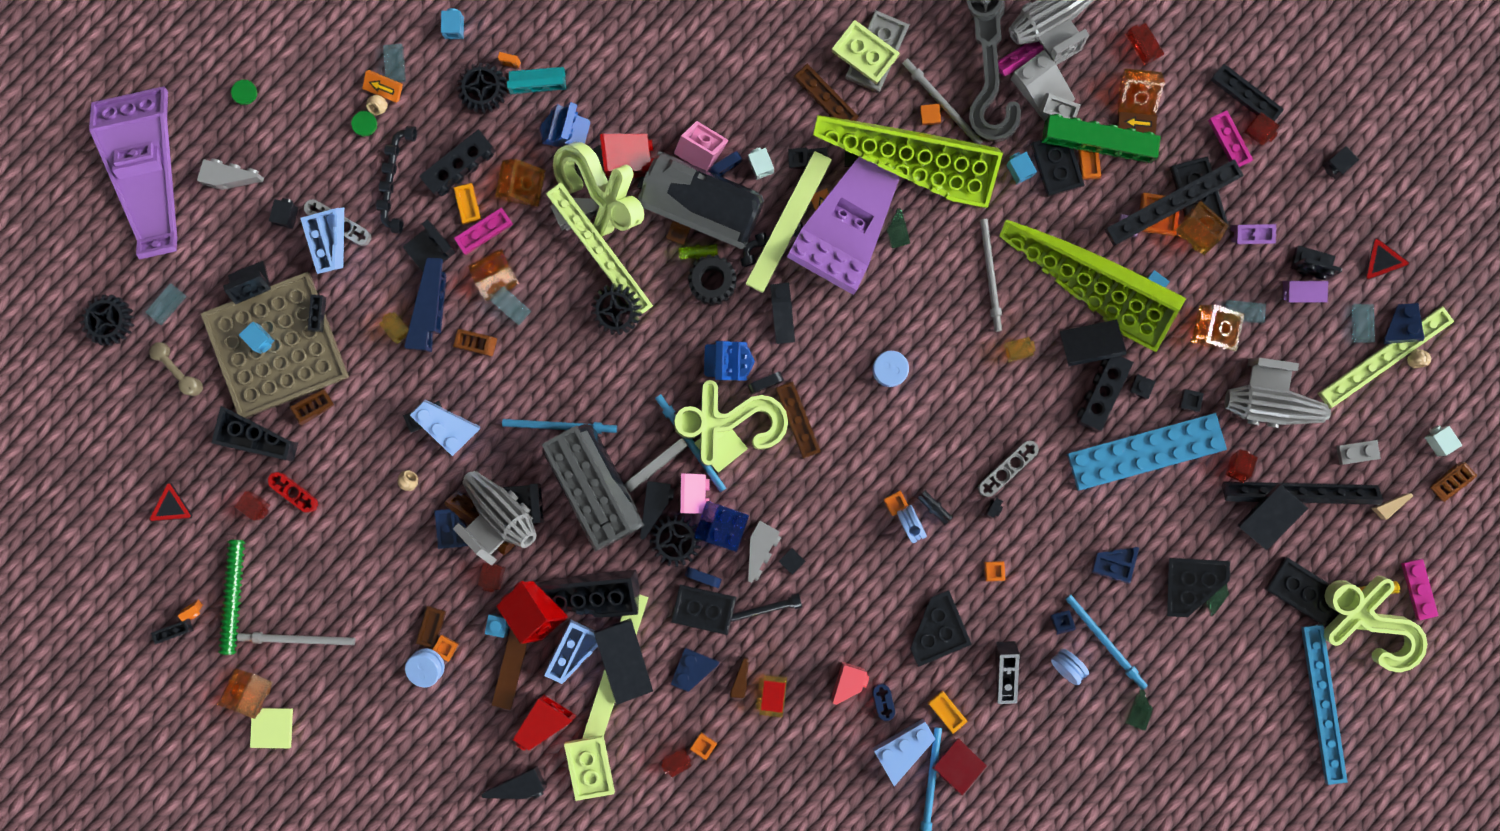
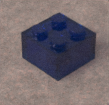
[694,501,749,552]

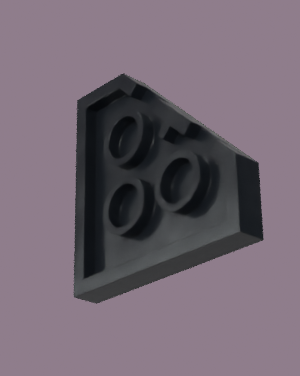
[1167,558,1230,618]
[910,590,972,667]

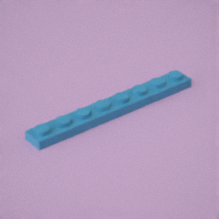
[1301,625,1348,785]

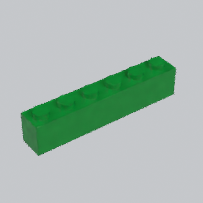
[1042,114,1161,163]

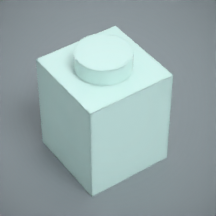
[748,148,774,180]
[1424,425,1462,457]

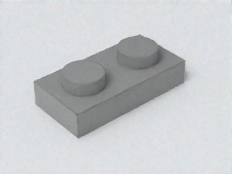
[1039,93,1081,118]
[1336,440,1381,465]

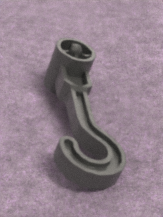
[967,0,1021,142]

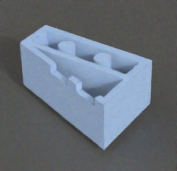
[300,208,344,274]
[410,400,480,456]
[544,619,598,684]
[873,719,935,786]

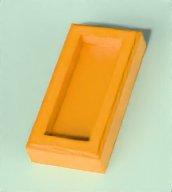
[453,183,481,225]
[927,690,968,734]

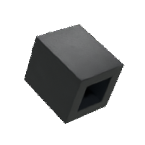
[1322,146,1359,179]
[269,198,299,229]

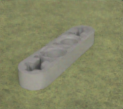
[304,199,371,246]
[624,438,688,492]
[978,441,1039,497]

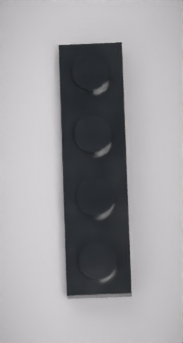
[1211,64,1284,126]

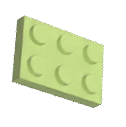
[831,20,900,85]
[564,735,615,801]

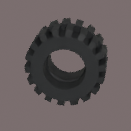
[688,254,736,306]

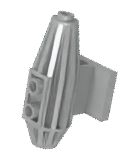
[1009,0,1094,65]
[1224,358,1331,428]
[453,471,537,565]

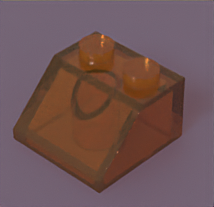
[1118,68,1165,115]
[495,159,546,207]
[1175,201,1229,255]
[468,248,519,301]
[1191,305,1245,351]
[217,669,273,719]

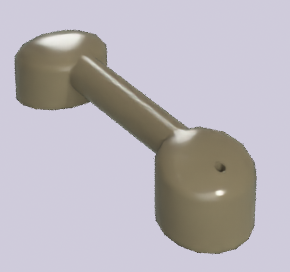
[149,342,203,396]

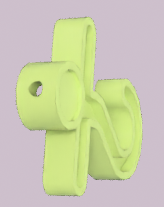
[553,142,644,237]
[674,380,788,466]
[1324,576,1428,672]

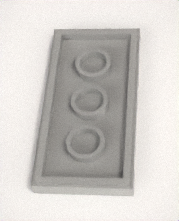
[845,10,910,93]

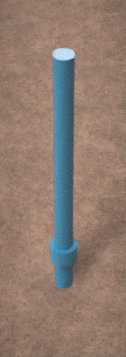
[655,394,726,493]
[502,419,617,434]
[1065,595,1148,690]
[920,727,942,831]

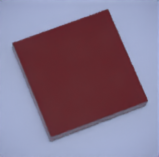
[932,738,987,795]

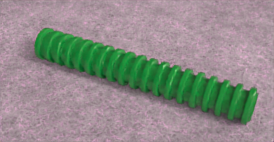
[218,540,246,655]

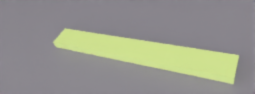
[746,151,832,293]
[545,182,653,314]
[1318,306,1454,409]
[582,594,649,739]

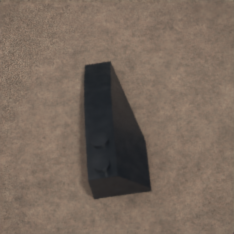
[536,570,640,618]

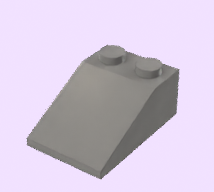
[1011,50,1075,122]

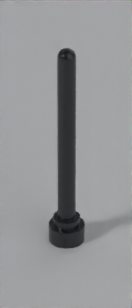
[731,592,802,622]

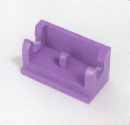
[1231,224,1276,244]
[1283,281,1328,302]

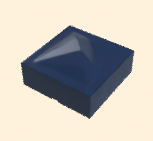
[1050,610,1076,635]

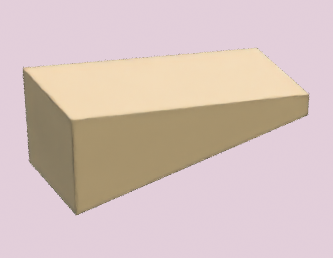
[1371,493,1413,520]

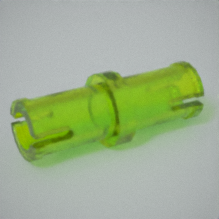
[679,244,718,260]

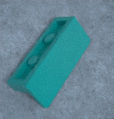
[507,67,566,94]

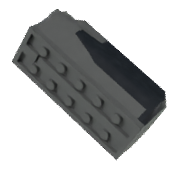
[638,151,764,249]
[542,424,644,552]

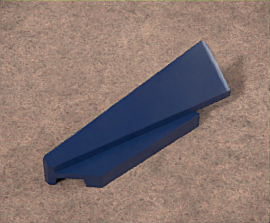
[404,258,446,352]

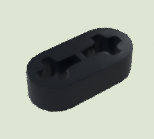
[747,371,784,395]

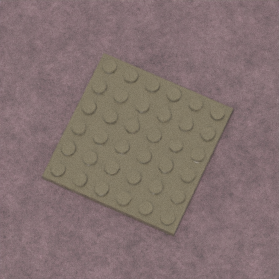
[201,272,349,418]

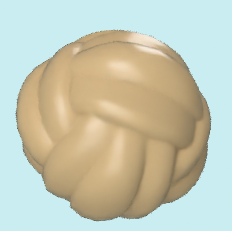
[366,95,388,115]
[1407,349,1431,368]
[397,470,418,491]

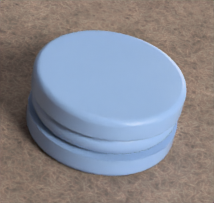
[872,351,909,387]
[897,505,927,543]
[405,648,445,688]
[1051,649,1089,685]

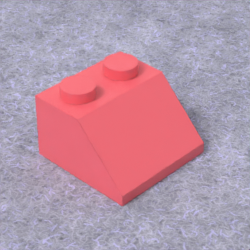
[831,662,869,705]

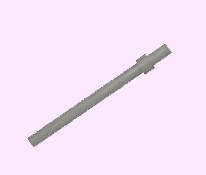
[902,58,983,144]
[980,219,1002,332]
[237,632,356,645]

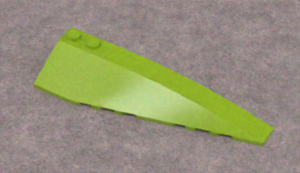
[813,115,1003,208]
[999,220,1186,352]

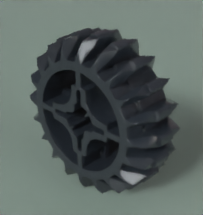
[456,62,507,114]
[591,283,642,335]
[80,295,135,346]
[650,514,702,567]

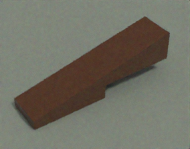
[445,491,515,556]

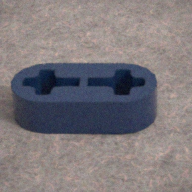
[708,151,743,176]
[684,567,722,588]
[873,683,895,721]

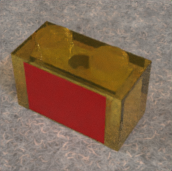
[756,674,787,718]

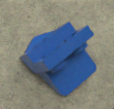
[540,102,590,147]
[704,341,755,381]

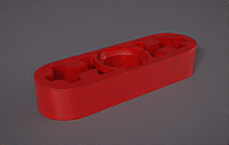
[268,472,318,513]

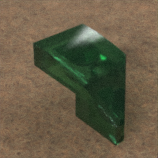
[887,208,910,248]
[1206,584,1229,617]
[1125,689,1153,731]

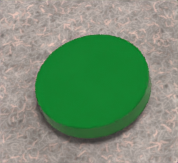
[231,80,257,105]
[351,111,377,137]

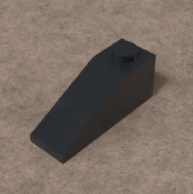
[770,282,795,344]
[640,481,675,539]
[995,641,1020,704]
[481,766,547,800]

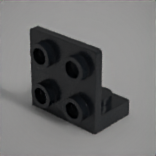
[403,219,456,272]
[1290,246,1343,280]
[223,261,271,304]
[503,483,544,523]

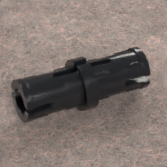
[917,490,953,526]

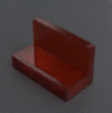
[1125,23,1164,66]

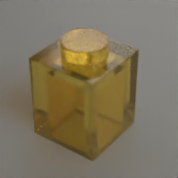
[379,312,409,344]
[1004,337,1036,363]

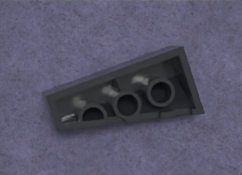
[211,406,298,461]

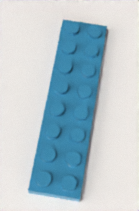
[1067,413,1227,491]

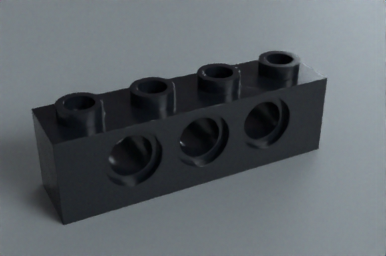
[419,129,496,198]
[1076,356,1134,433]

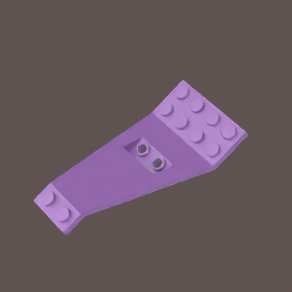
[89,86,177,259]
[787,156,900,295]

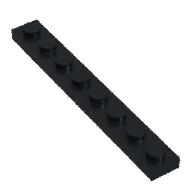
[1104,159,1244,246]
[1222,482,1383,505]

